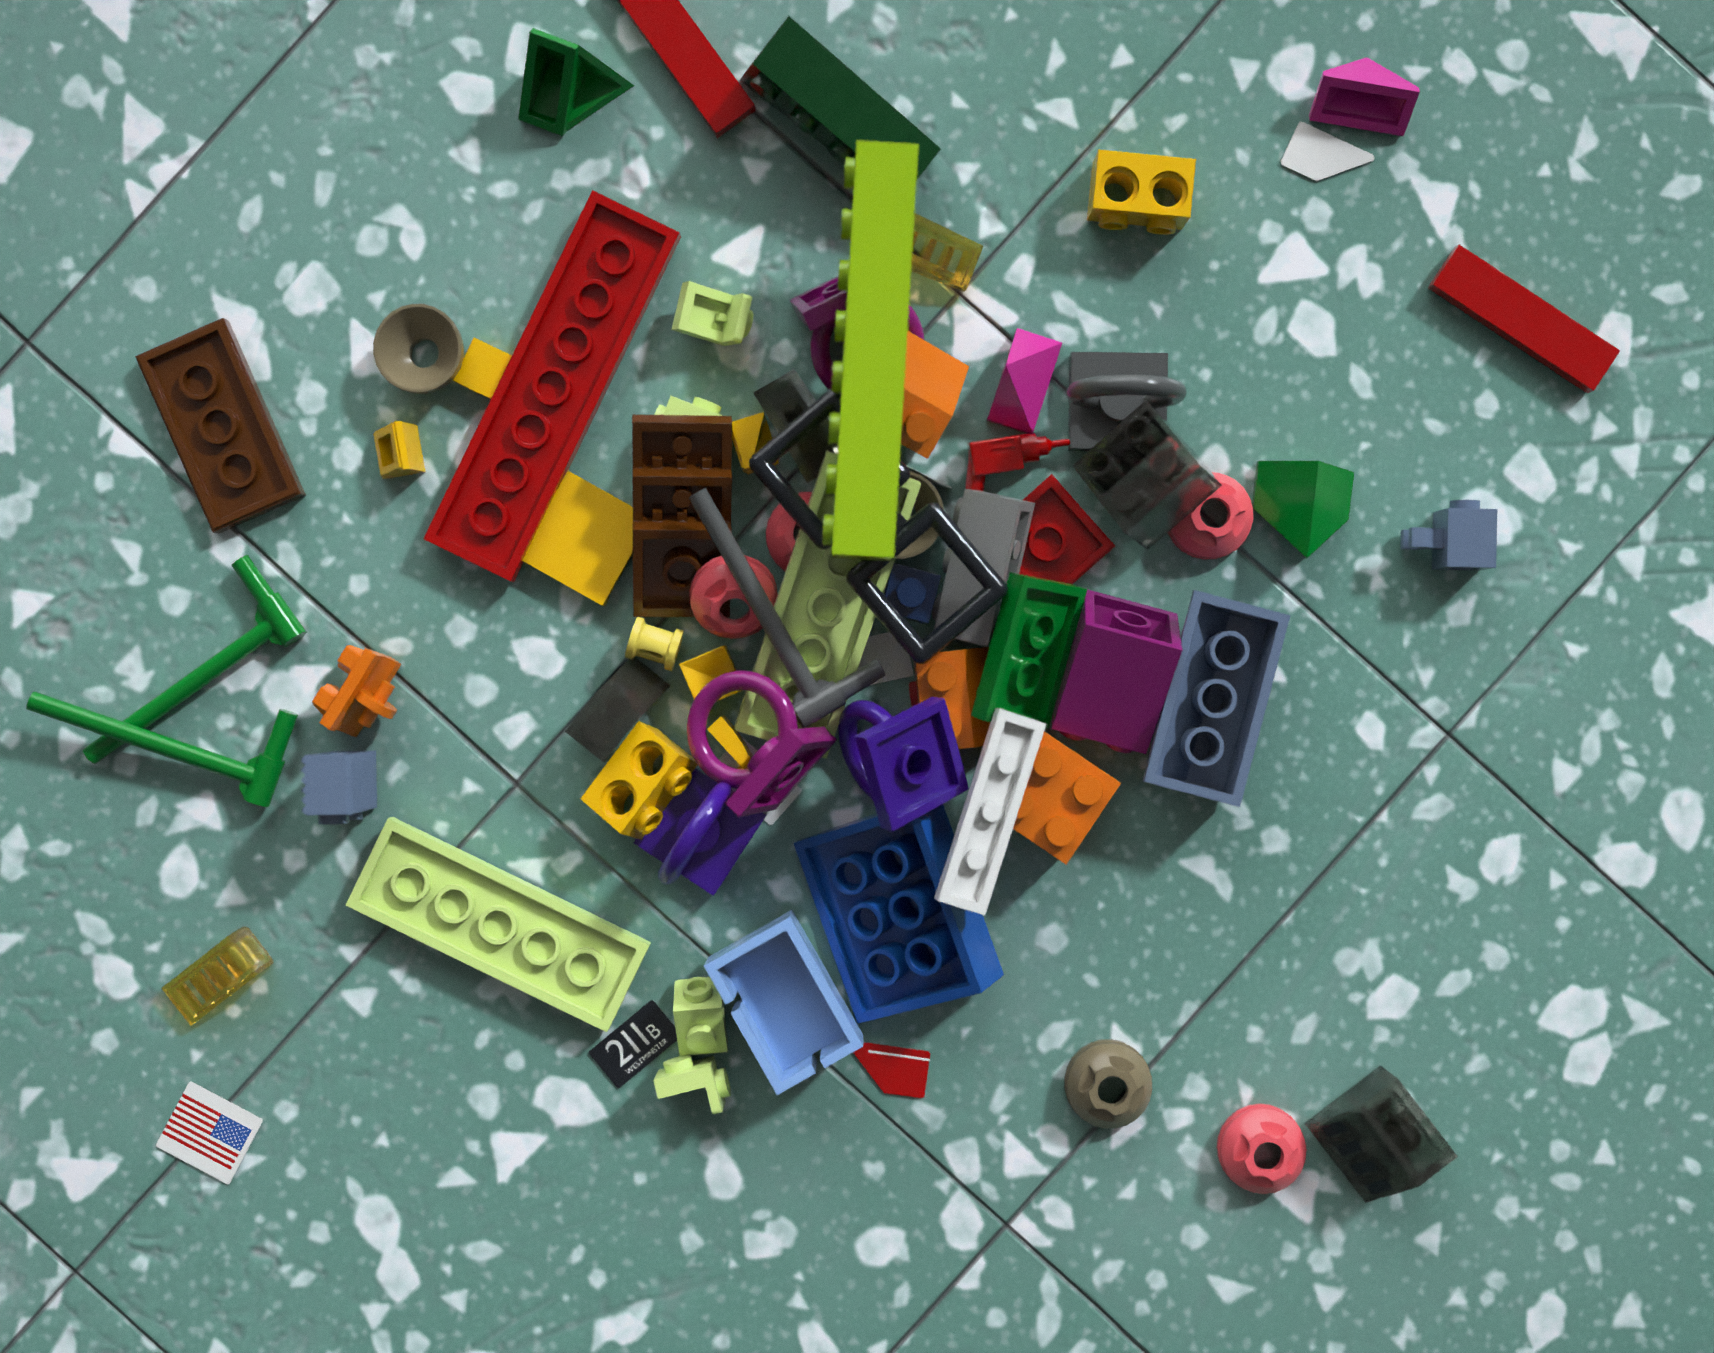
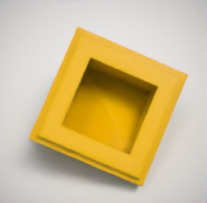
[732,412,779,475]
[679,645,743,701]

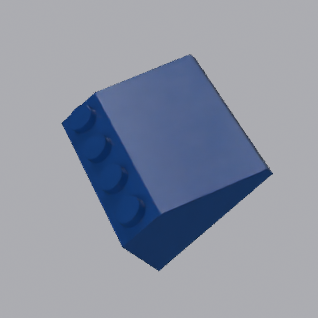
[793,804,1004,1024]

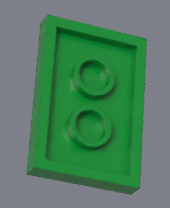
[971,572,1087,728]

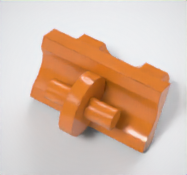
[312,645,401,737]

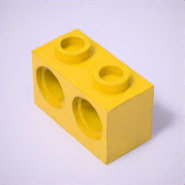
[1087,150,1196,235]
[580,721,698,840]

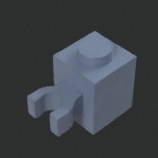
[1400,500,1497,571]

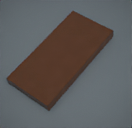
[135,318,306,534]

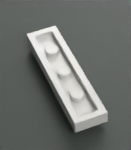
[934,708,1046,915]

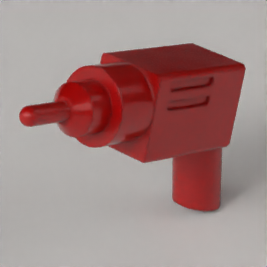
[964,432,1070,491]

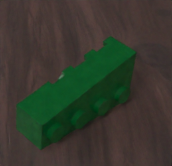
[739,16,941,180]

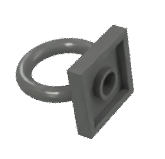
[1066,352,1187,452]

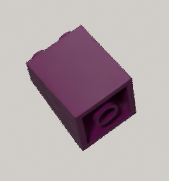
[1052,589,1183,754]

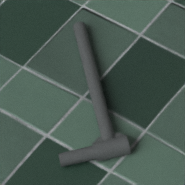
[688,488,886,728]

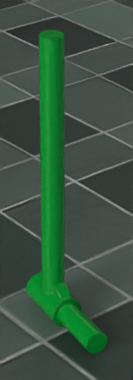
[83,555,307,764]
[26,692,298,807]

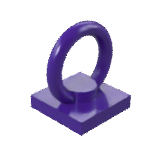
[838,697,969,831]
[633,767,767,896]

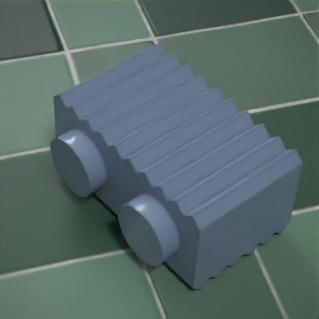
[301,750,377,824]

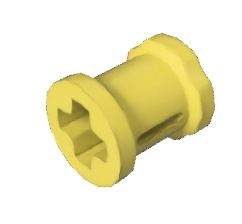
[625,617,684,671]

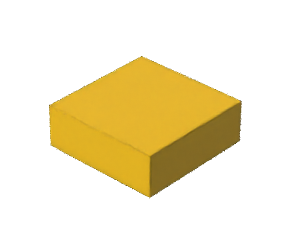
[453,337,512,400]

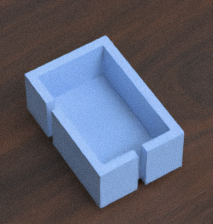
[704,910,863,1095]

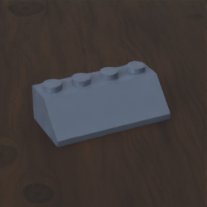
[1143,590,1291,807]

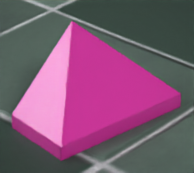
[1309,57,1420,136]
[987,328,1062,434]

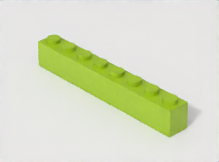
[822,141,919,562]

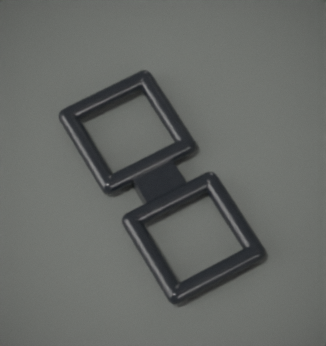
[749,388,1008,664]

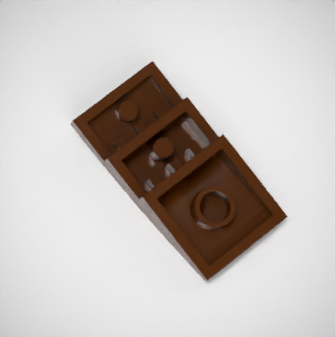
[632,414,732,617]

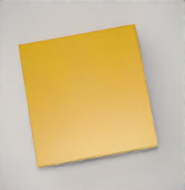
[523,471,633,606]

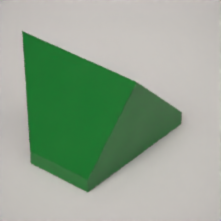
[518,28,634,136]
[1252,461,1354,558]

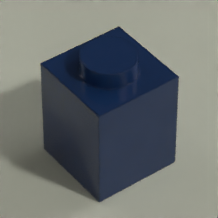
[885,563,941,625]

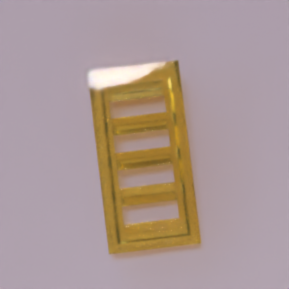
[911,213,983,292]
[161,926,273,1026]

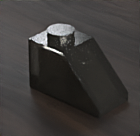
[753,369,838,483]
[565,657,671,762]

